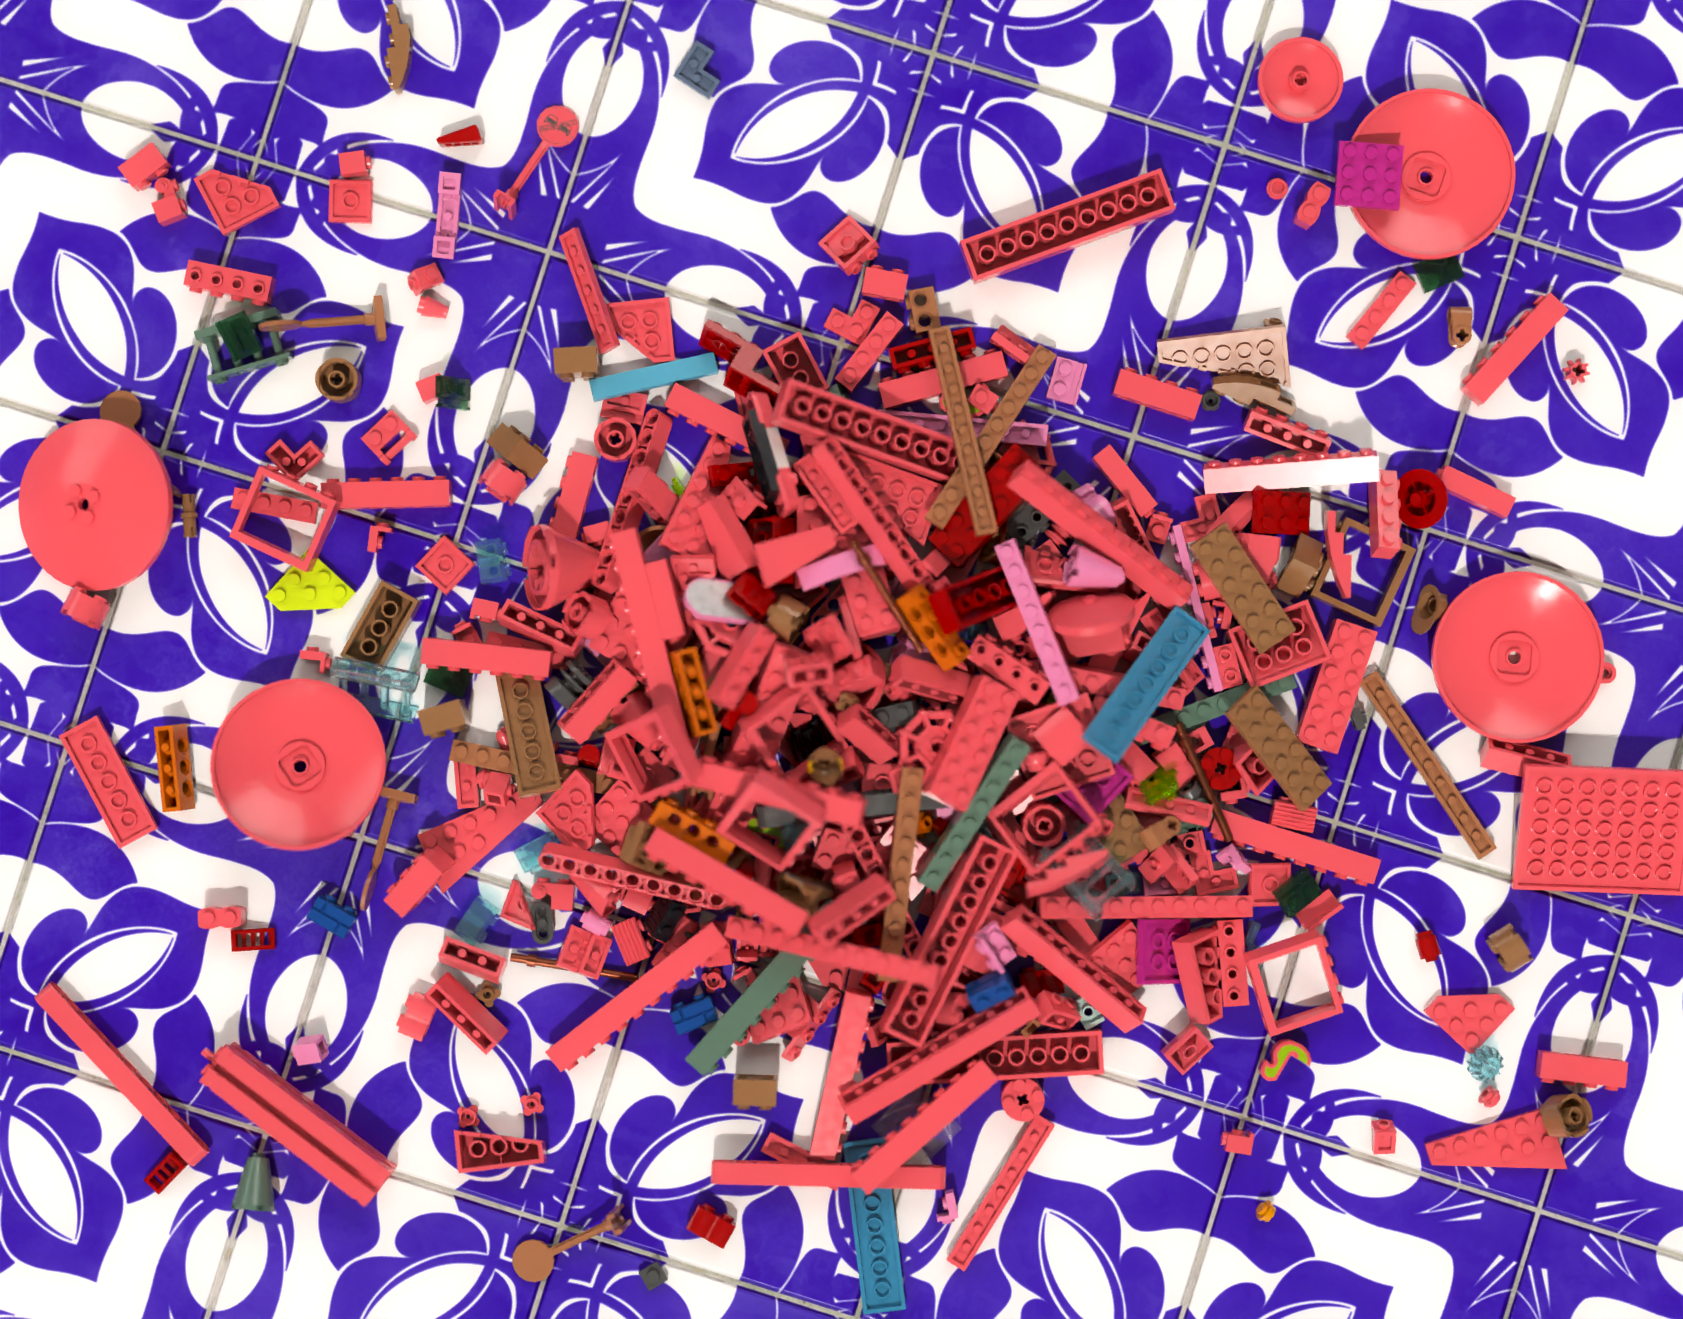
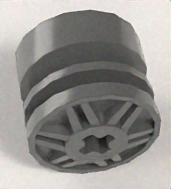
[544,659,595,710]

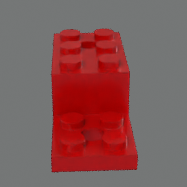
[698,319,781,411]

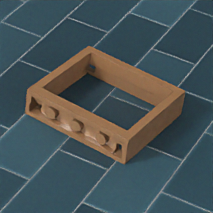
[1308,517,1416,627]

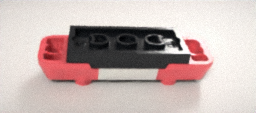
[742,391,800,518]

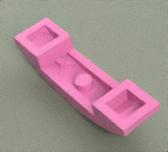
[432,171,462,259]
[796,545,885,592]

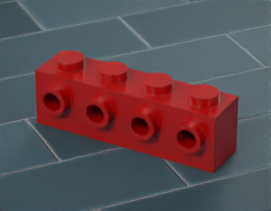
[888,326,977,374]

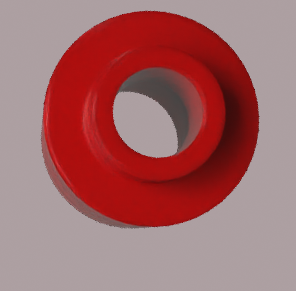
[1415,930,1441,963]

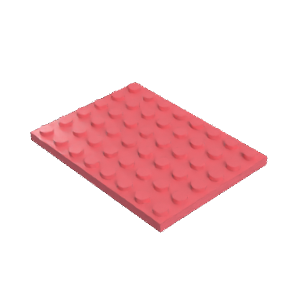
[1511,764,1683,896]

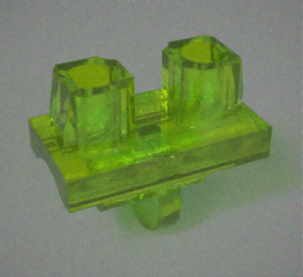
[1140,769,1179,806]

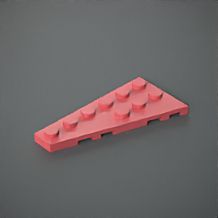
[1424,1108,1567,1169]

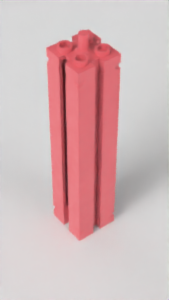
[199,1042,398,1207]

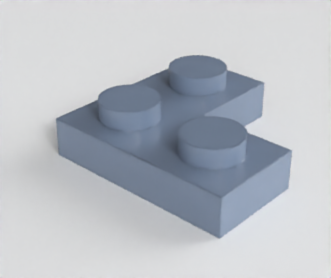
[673,40,721,100]

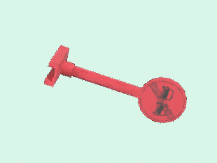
[493,106,579,220]

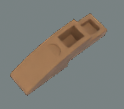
[384,4,413,95]
[1211,375,1296,416]

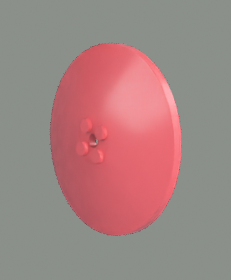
[1350,88,1516,260]
[18,419,173,591]
[1431,571,1605,743]
[210,678,386,851]

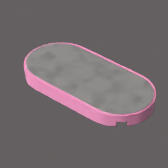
[683,578,758,625]

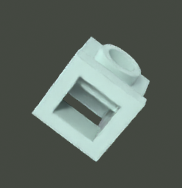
[1075,997,1105,1031]

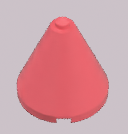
[522,524,600,610]

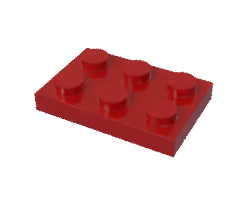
[1251,490,1311,535]

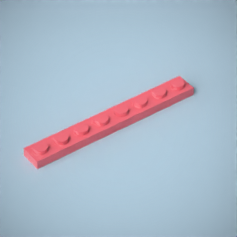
[946,1115,1055,1272]

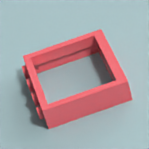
[229,464,342,572]
[737,685,849,781]
[604,703,705,803]
[988,761,1106,878]
[716,767,827,872]
[1243,929,1344,1037]

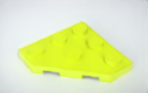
[265,549,356,611]

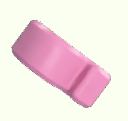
[1072,483,1116,526]

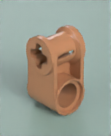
[1447,307,1473,349]
[1138,816,1181,852]

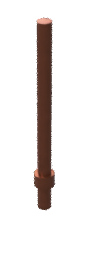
[849,539,925,653]
[1174,721,1234,842]
[510,953,638,982]

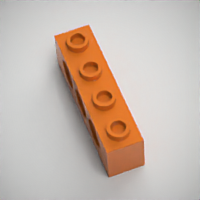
[895,583,971,672]
[668,647,718,737]
[154,724,196,812]
[649,796,737,865]

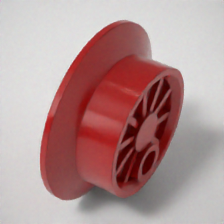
[1398,469,1448,529]

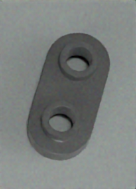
[1178,778,1202,801]
[531,901,554,944]

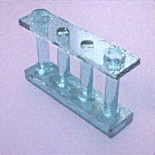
[330,656,420,723]
[1038,820,1136,921]

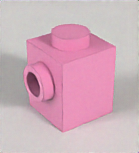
[292,1034,329,1066]

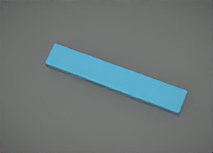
[589,352,719,402]

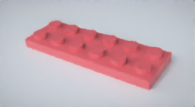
[59,715,159,849]

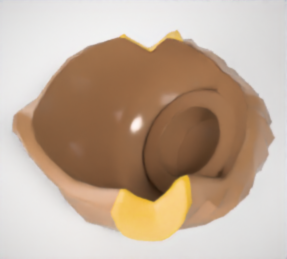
[807,746,844,788]

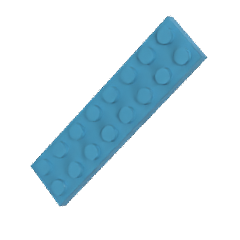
[1080,605,1210,764]
[843,1137,906,1315]

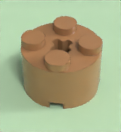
[315,358,362,403]
[764,593,810,645]
[1485,923,1534,973]
[1539,1094,1593,1138]

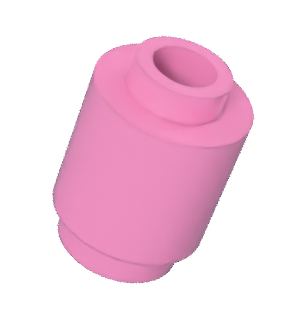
[580,908,613,937]

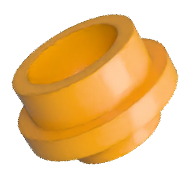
[1256,1201,1276,1222]

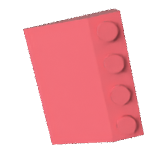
[1225,599,1332,688]

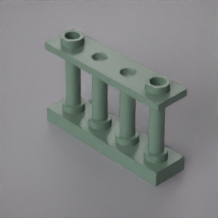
[194,307,294,385]

